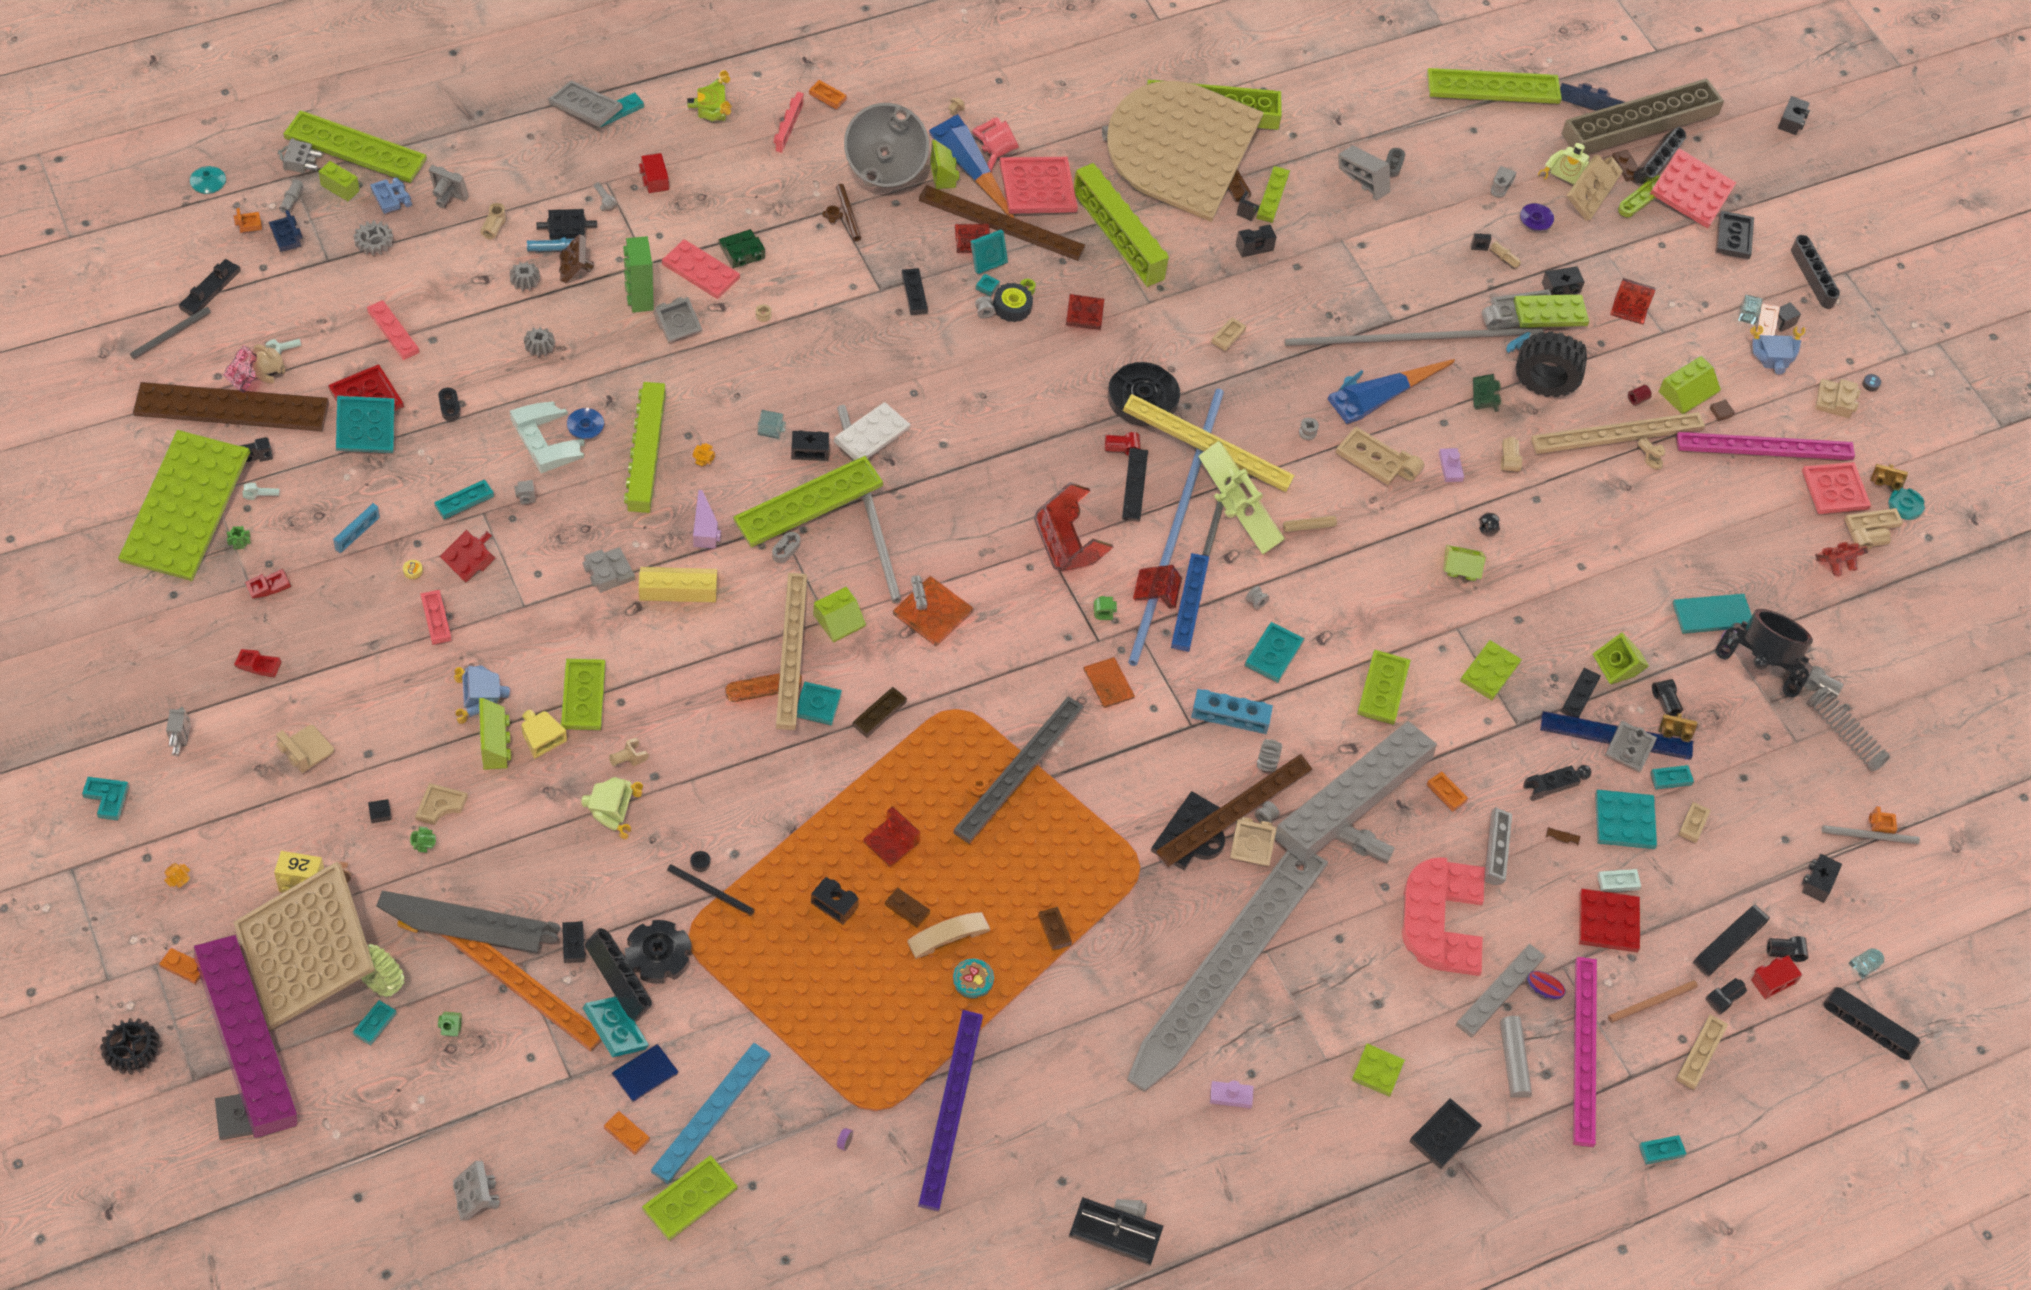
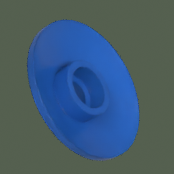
[567,408,604,439]

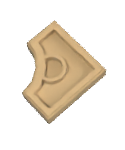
[415,783,468,825]

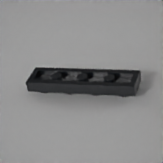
[1122,448,1148,522]

